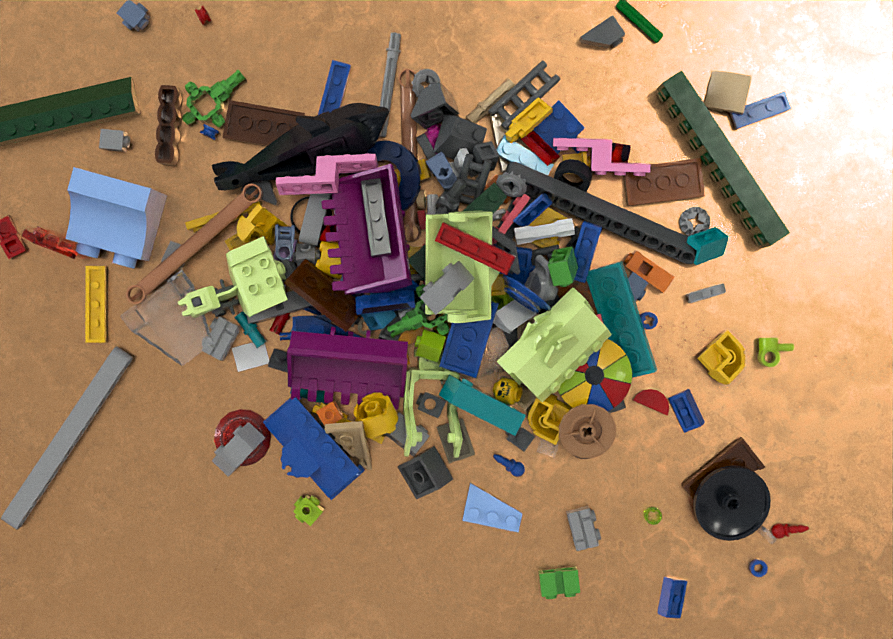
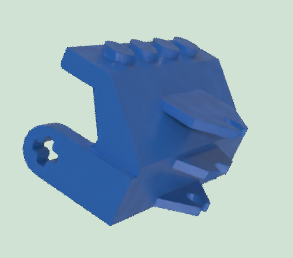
[263,396,365,500]

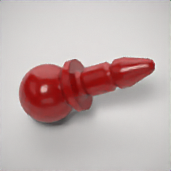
[771,523,809,539]

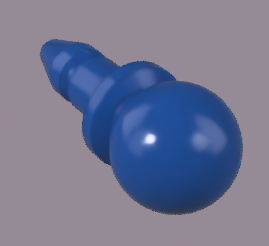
[493,454,525,477]

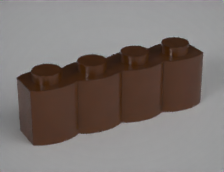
[155,85,182,166]

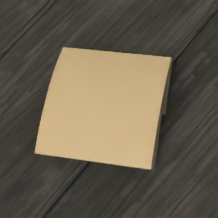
[704,70,752,115]

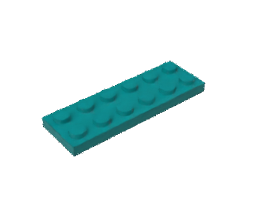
[587,261,657,378]

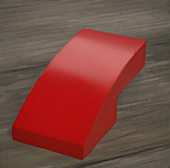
[0,215,26,259]

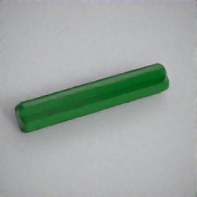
[616,0,664,43]

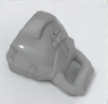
[525,255,558,301]

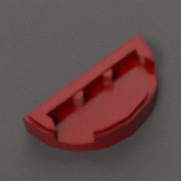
[632,389,669,416]

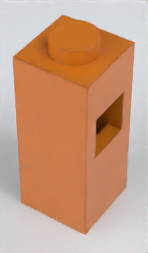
[623,251,674,293]

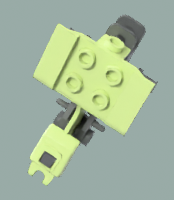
[178,236,297,318]

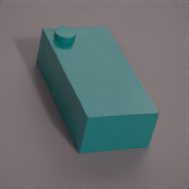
[439,374,526,436]

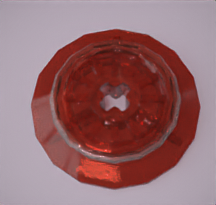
[214,409,271,466]

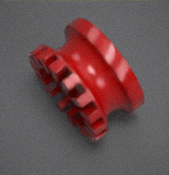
[195,6,211,25]

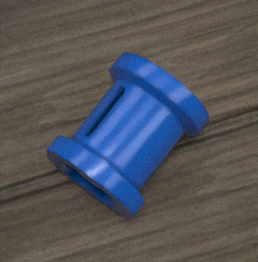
[640,312,658,329]

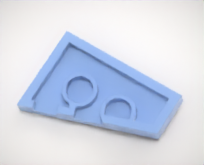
[462,483,522,533]

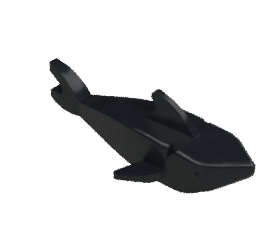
[212,103,389,191]

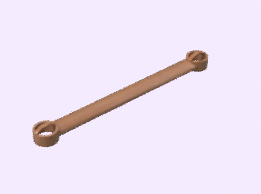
[398,69,421,242]
[126,183,263,304]

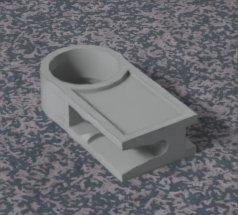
[686,283,726,303]

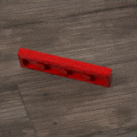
[435,222,516,275]

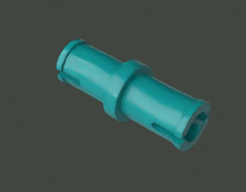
[234,311,267,348]

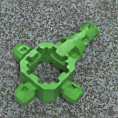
[182,69,246,128]
[387,284,449,338]

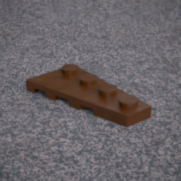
[682,437,766,500]

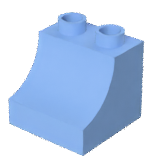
[65,167,167,269]

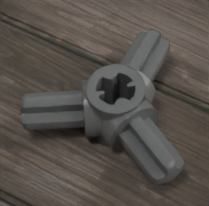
[435,178,467,214]

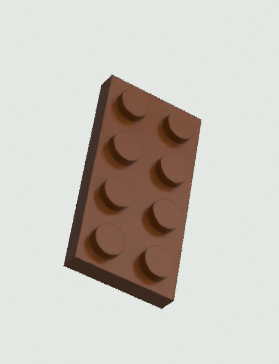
[624,158,705,206]

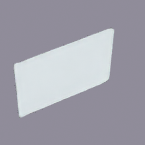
[496,300,536,331]
[232,342,269,372]

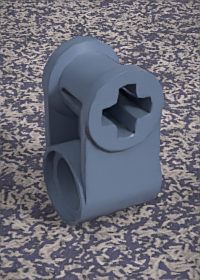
[425,151,457,189]
[275,224,295,261]

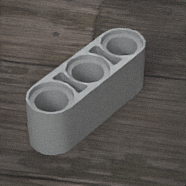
[299,193,332,247]

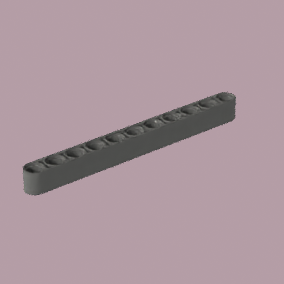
[505,162,697,264]

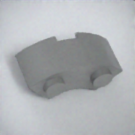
[420,261,475,315]
[212,422,265,477]

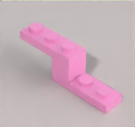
[553,138,650,176]
[276,153,378,195]

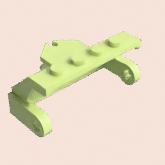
[425,210,500,323]
[497,287,612,402]

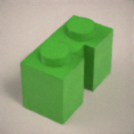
[548,246,578,287]
[538,567,580,599]

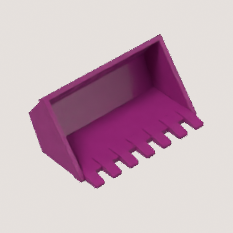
[321,164,412,294]
[287,326,408,410]

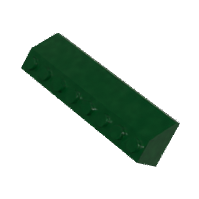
[0,77,140,147]

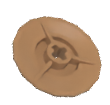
[559,404,616,458]

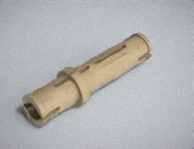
[465,78,515,124]

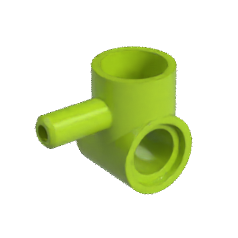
[757,338,794,367]

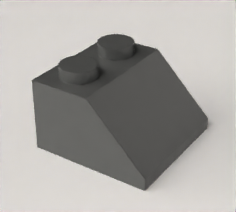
[411,82,460,129]
[433,115,487,160]
[397,446,453,499]

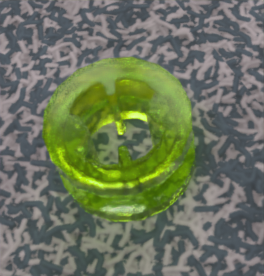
[644,506,662,525]

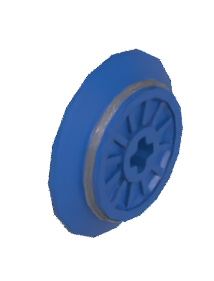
[502,275,551,313]

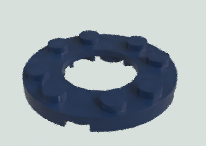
[348,140,421,211]

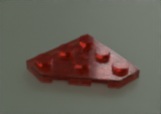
[22,226,78,259]

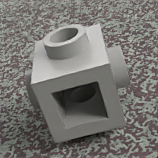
[293,243,321,267]

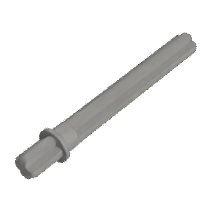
[379,32,401,137]

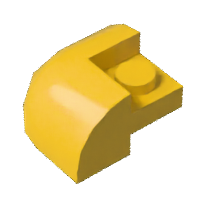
[237,204,288,245]
[697,330,745,384]
[527,394,572,445]

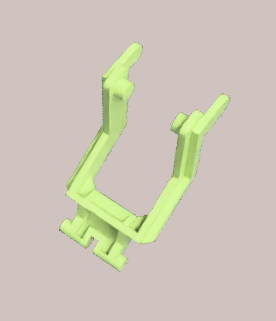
[403,349,463,458]

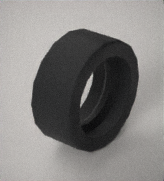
[554,159,592,192]

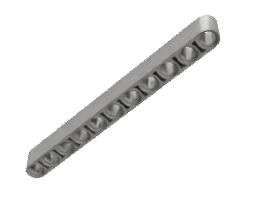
[1,346,133,530]

